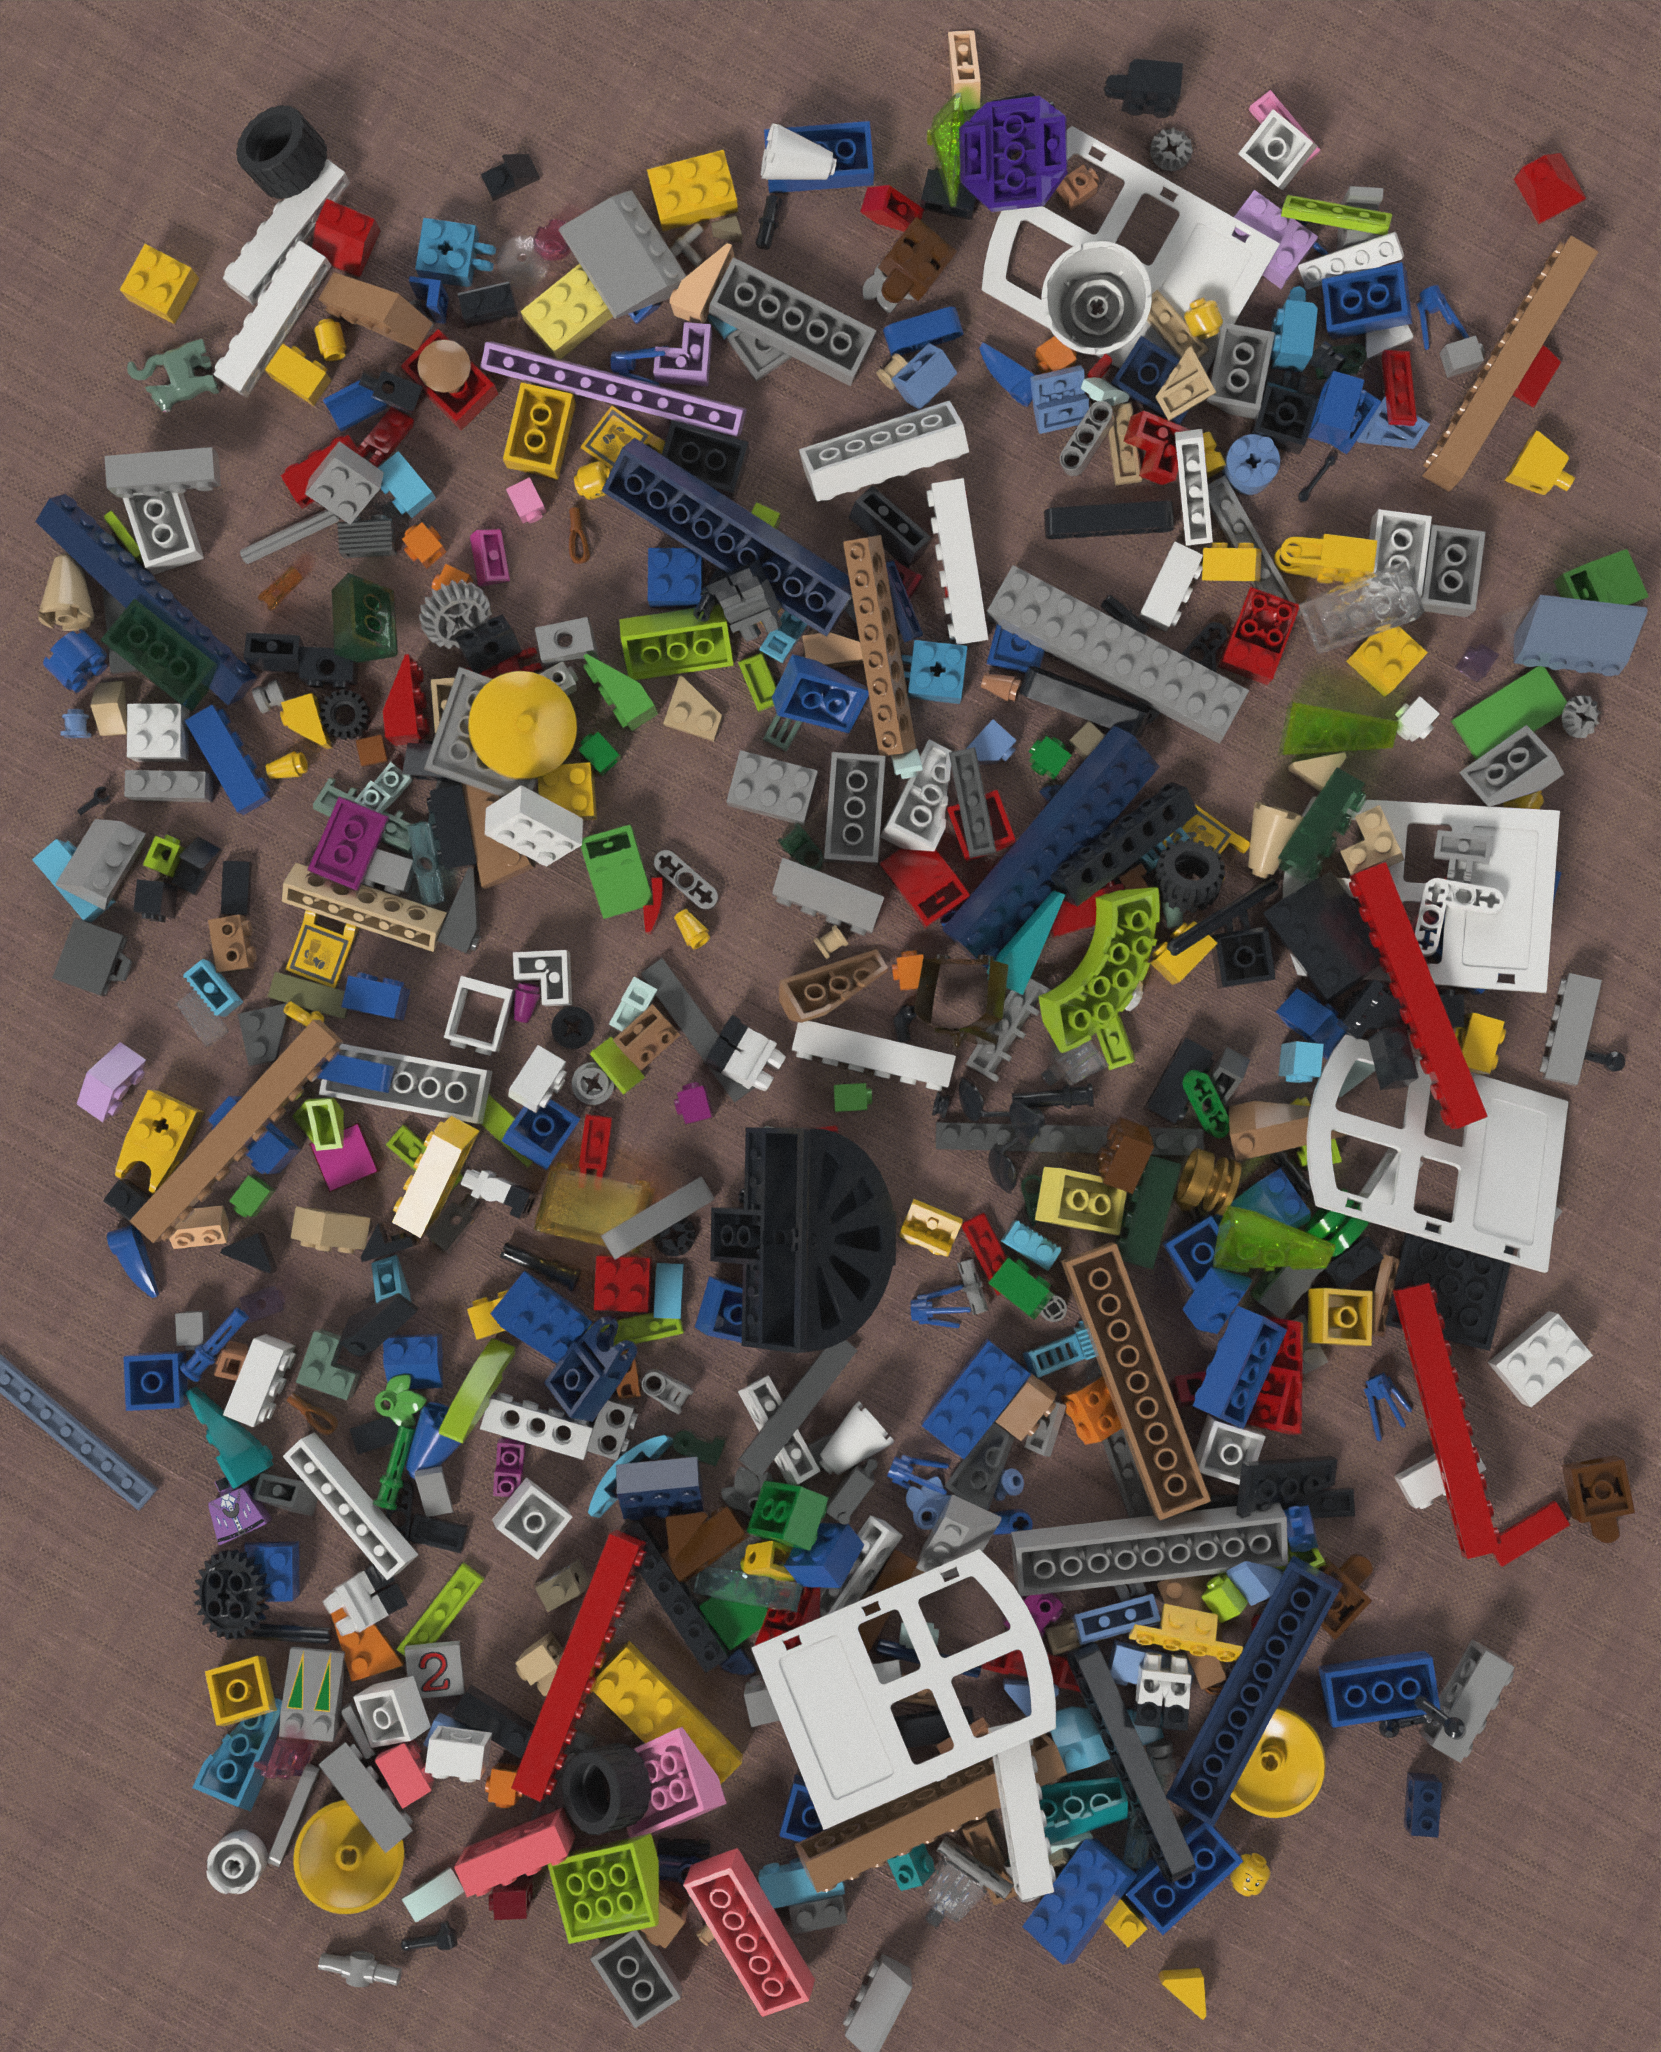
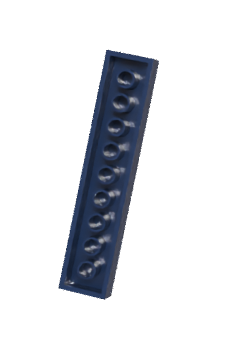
[602,438,852,637]
[942,726,1160,970]
[1166,1556,1343,1827]

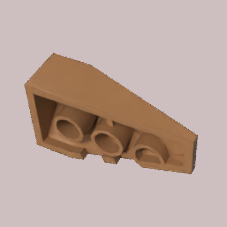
[779,949,888,1023]
[1229,1101,1347,1161]
[1156,1574,1227,1690]

